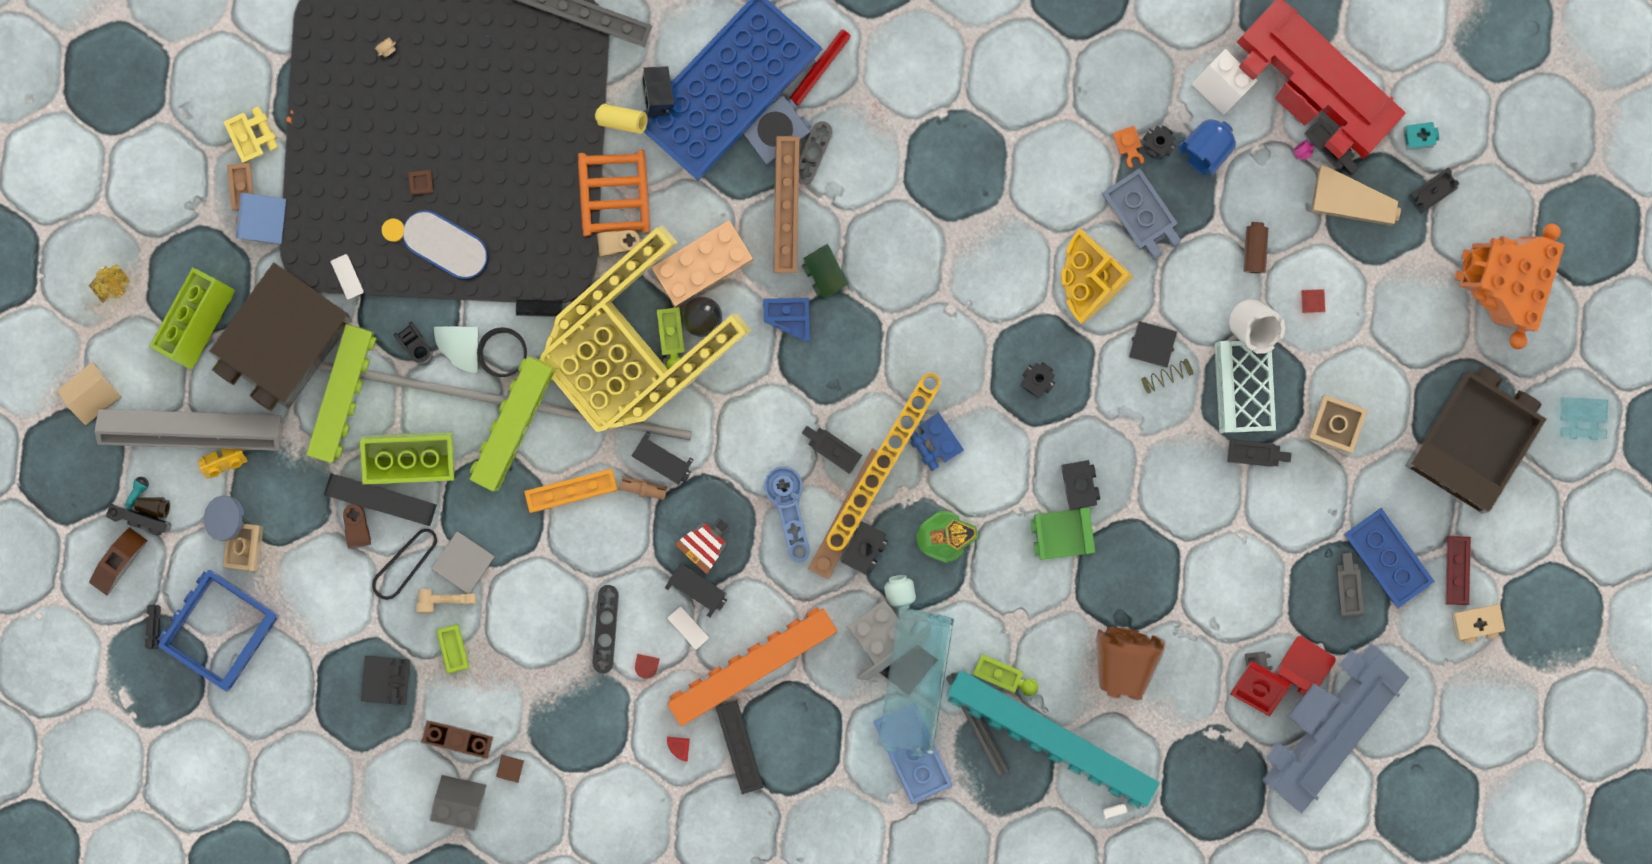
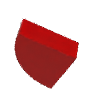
[667,736,690,762]

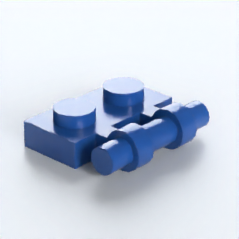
[910,412,964,471]

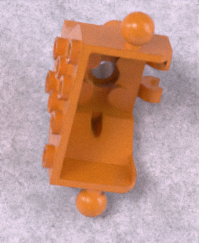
[1454,223,1565,350]

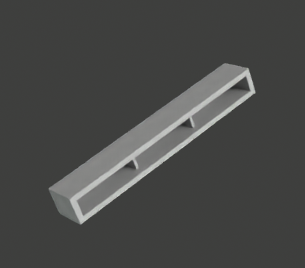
[95,409,283,451]

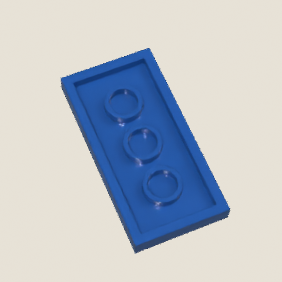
[1343,508,1435,608]

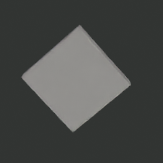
[431,531,495,594]

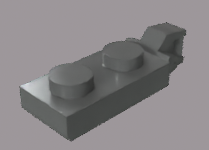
[1336,552,1364,617]

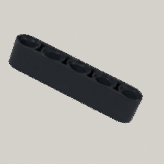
[324,473,437,527]

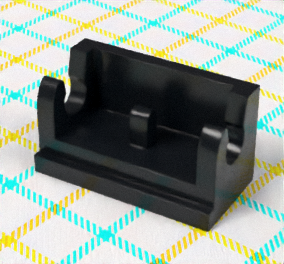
[641,66,674,118]
[1408,167,1459,214]

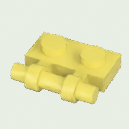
[224,106,278,163]

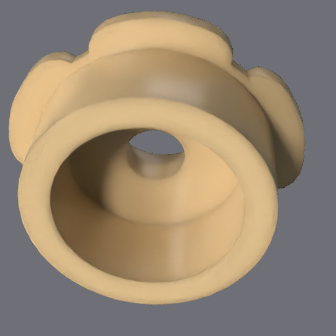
[375,37,396,57]

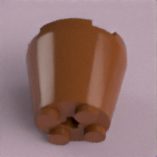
[1096,627,1166,700]

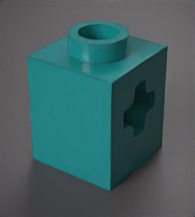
[1403,122,1439,151]

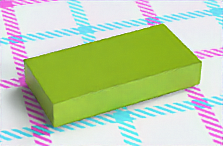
[436,624,470,674]

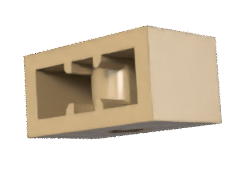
[1451,604,1505,644]

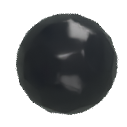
[682,297,723,337]

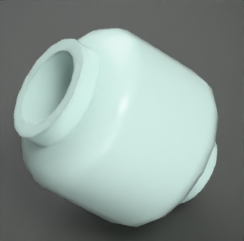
[884,575,916,610]

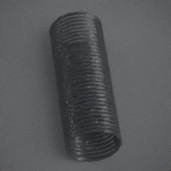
[516,299,562,317]

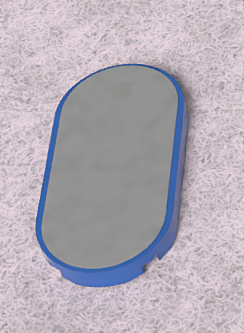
[403,211,488,279]

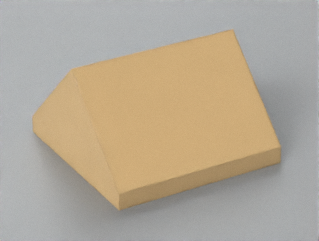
[57,362,121,425]
[223,524,264,572]

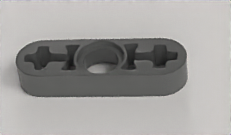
[799,121,832,184]

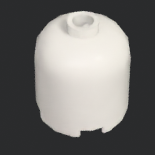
[1229,299,1285,353]

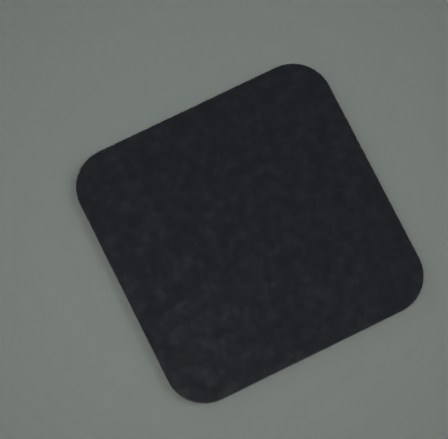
[280,0,609,304]

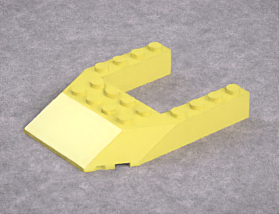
[539,226,752,432]

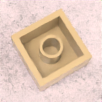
[1307,395,1368,454]

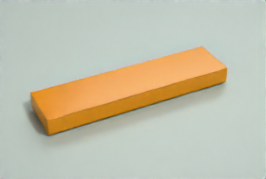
[524,468,618,513]

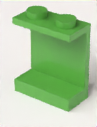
[1030,507,1095,560]

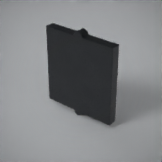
[1129,321,1177,368]

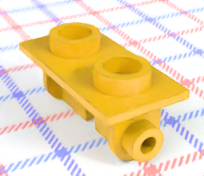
[198,449,248,479]

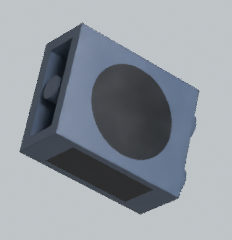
[743,96,811,166]

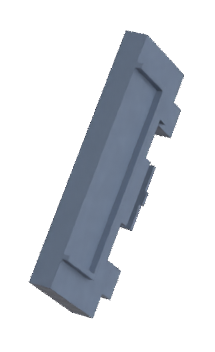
[1263,643,1409,813]

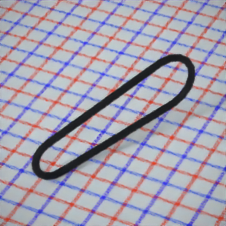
[372,528,437,600]

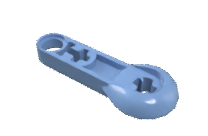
[764,466,810,562]

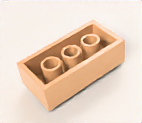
[651,220,753,308]

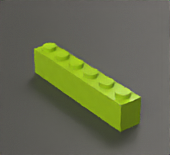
[306,324,377,463]
[469,356,557,492]

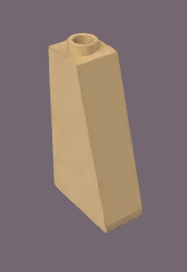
[1311,165,1401,226]

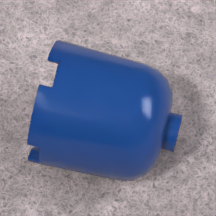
[1178,119,1236,177]

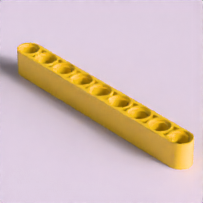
[827,373,941,551]

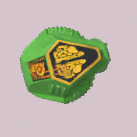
[916,510,978,563]

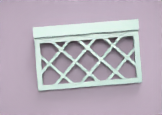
[1215,341,1276,433]

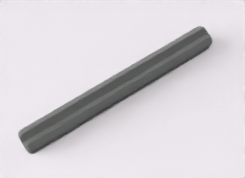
[946,672,1009,776]

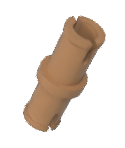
[619,476,667,500]

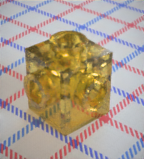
[89,264,131,303]

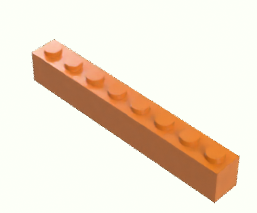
[667,607,838,727]

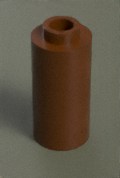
[1243,222,1269,274]

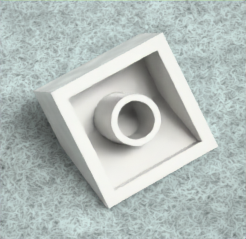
[1191,49,1258,116]

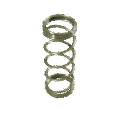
[1141,358,1194,394]

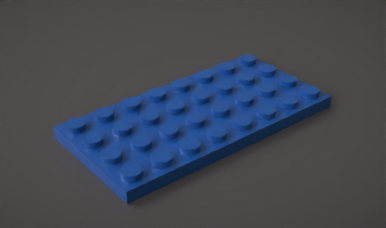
[643,0,823,181]

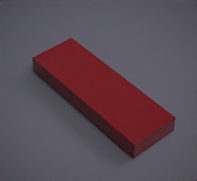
[1445,536,1471,605]

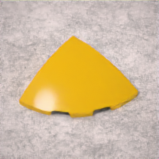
[1061,228,1134,324]

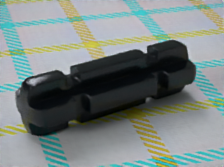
[145,604,161,649]

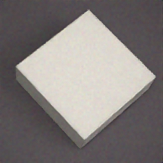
[1102,803,1127,819]

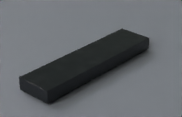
[716,700,764,794]

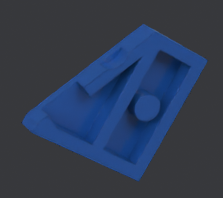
[763,298,810,342]

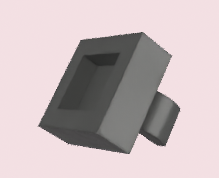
[1244,651,1273,671]

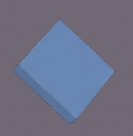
[236,193,286,244]

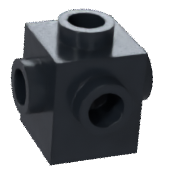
[1142,125,1176,160]
[1020,362,1056,399]

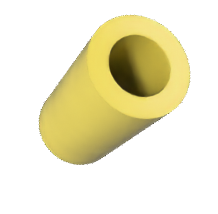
[595,104,648,134]

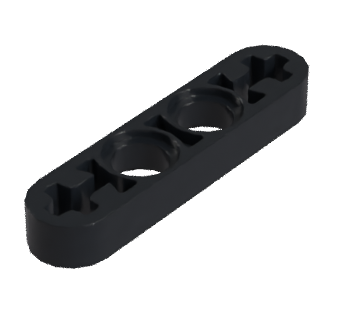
[592,585,619,673]

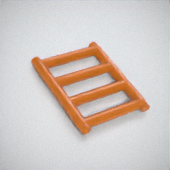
[578,150,650,237]

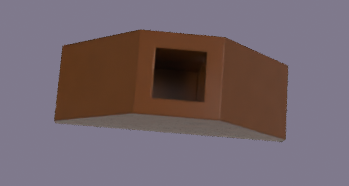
[89,527,148,596]
[421,720,493,759]

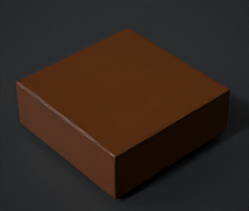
[408,170,434,195]
[496,755,524,783]

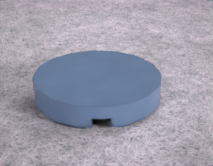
[204,495,244,541]

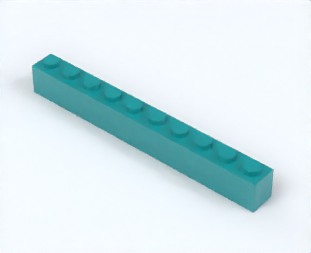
[945,670,1160,809]

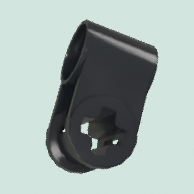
[393,321,433,365]

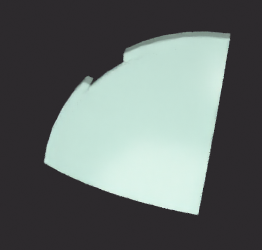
[434,327,479,374]

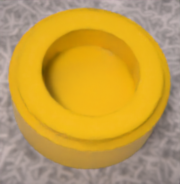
[382,219,404,242]

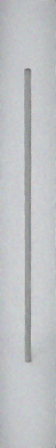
[317,362,692,440]

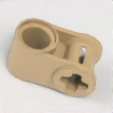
[596,230,642,257]

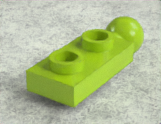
[657,307,685,370]
[972,654,1039,696]

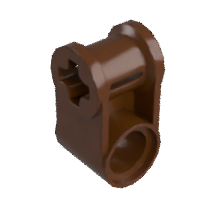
[343,504,371,549]

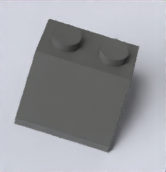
[430,775,487,831]

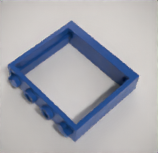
[158,570,280,692]

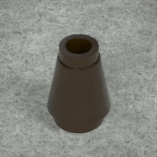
[134,497,170,519]

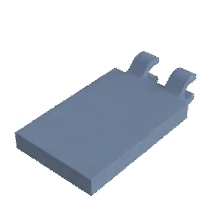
[1102,168,1181,260]

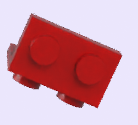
[1274,636,1336,696]

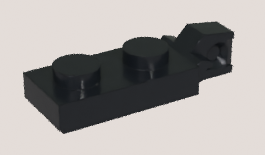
[1304,118,1359,175]
[802,426,862,474]
[1227,439,1292,467]
[106,504,172,535]

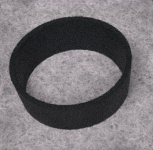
[477,327,527,377]

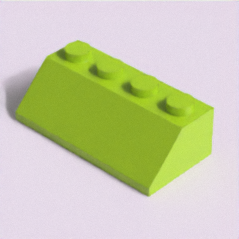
[149,267,236,370]
[360,431,455,484]

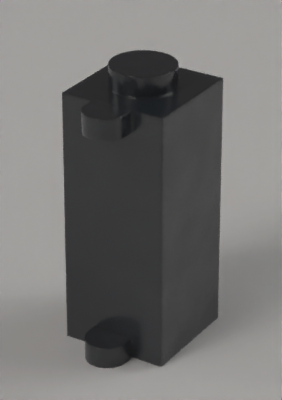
[632,431,694,485]
[665,563,728,618]

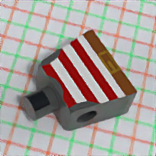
[675,519,730,574]

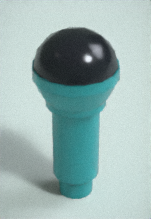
[124,476,149,509]

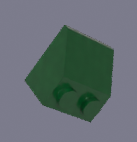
[802,244,849,300]

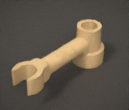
[416,589,476,614]

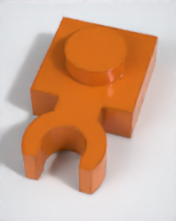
[1112,126,1144,169]

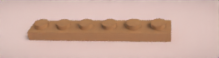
[773,136,799,273]
[808,448,890,579]

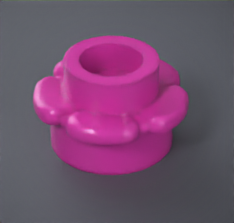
[1293,140,1314,160]

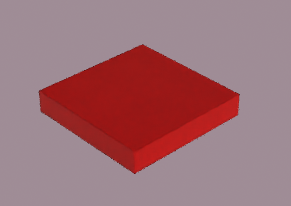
[1230,661,1291,717]

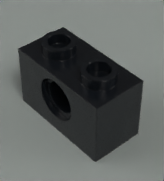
[1061,460,1100,510]
[841,521,888,575]

